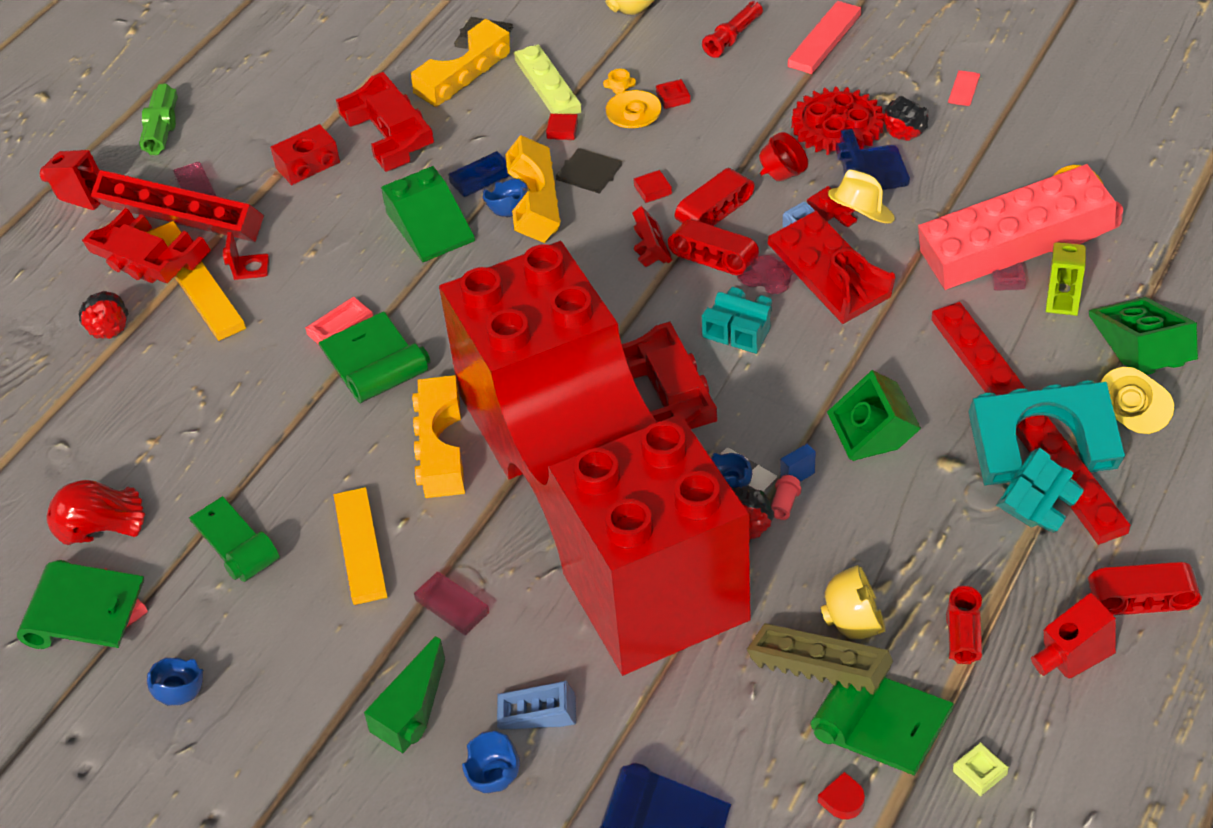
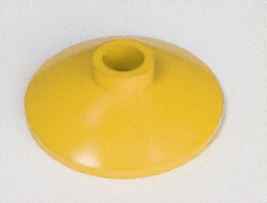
[606,90,661,128]

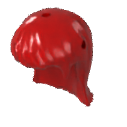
[47,480,145,545]

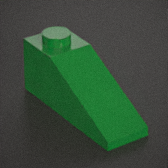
[364,636,446,754]

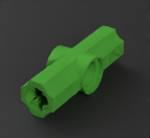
[139,84,178,155]

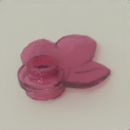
[737,255,794,294]

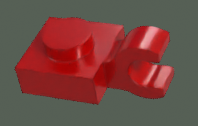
[807,186,857,227]

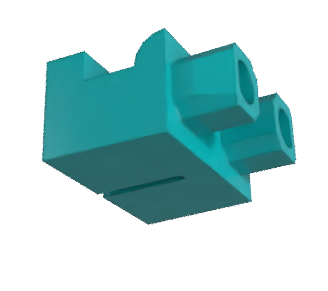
[702,287,772,354]
[996,448,1084,532]

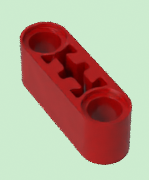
[675,168,755,226]
[668,219,759,275]
[1088,562,1202,615]

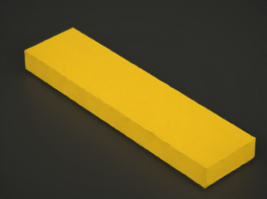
[333,487,388,605]

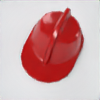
[759,132,808,182]

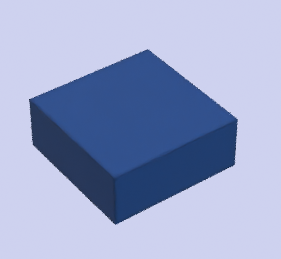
[780,444,816,482]

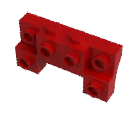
[336,72,434,172]
[82,208,211,284]
[622,321,717,429]

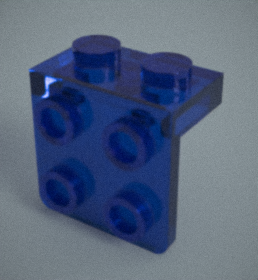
[836,129,910,190]

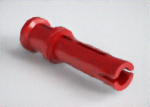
[702,1,763,58]

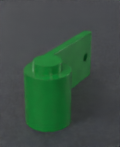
[189,496,280,582]

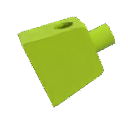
[1045,242,1086,316]

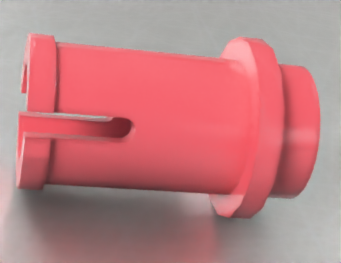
[771,475,802,520]

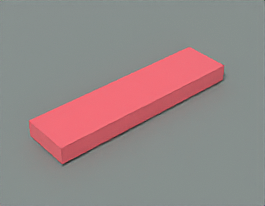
[788,1,861,74]

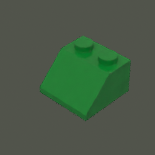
[827,370,921,461]

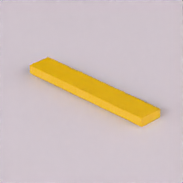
[147,221,246,341]

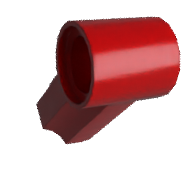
[946,586,982,664]

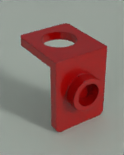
[223,231,269,280]

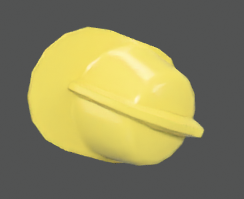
[828,169,895,223]
[1101,367,1175,434]

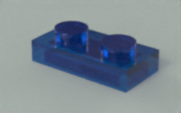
[448,151,510,197]

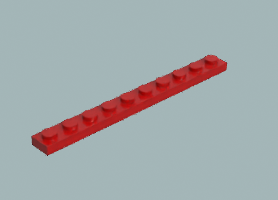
[931,302,1131,545]

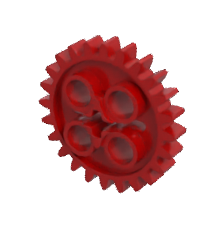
[792,87,884,156]

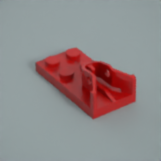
[767,211,895,324]

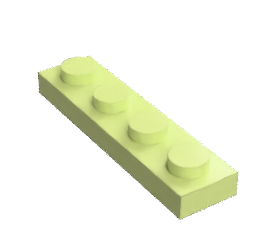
[514,44,581,114]

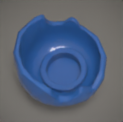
[483,179,529,217]
[712,453,753,488]
[147,658,203,706]
[462,730,520,793]

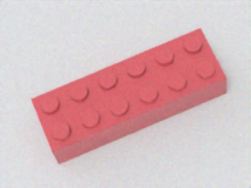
[918,164,1116,290]

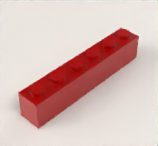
[91,170,264,242]

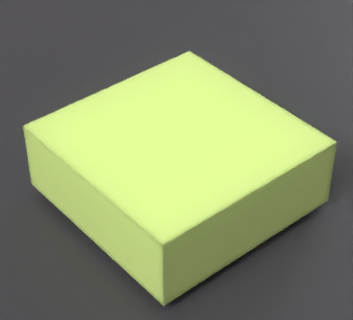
[953,742,1009,797]

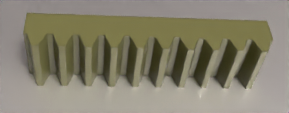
[747,623,893,695]

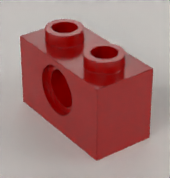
[270,124,340,185]

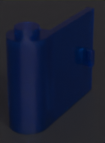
[600,763,731,828]

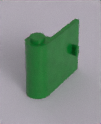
[318,311,431,403]
[17,560,144,649]
[811,677,954,776]

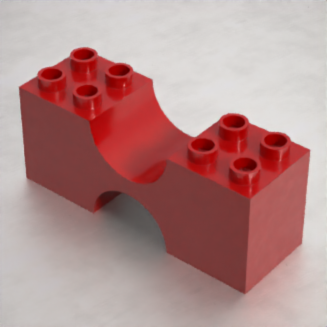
[439,240,751,676]

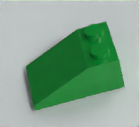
[381,166,475,263]
[1089,297,1198,375]

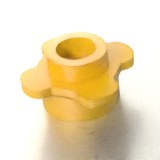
[603,69,636,94]

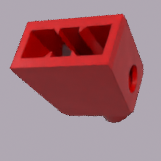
[40,150,101,210]
[1031,593,1116,678]

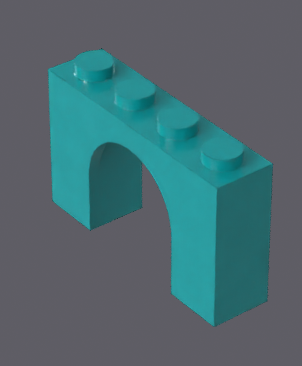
[968,380,1125,486]

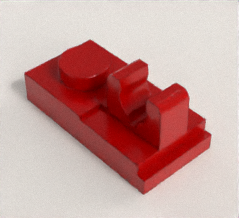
[632,206,672,267]

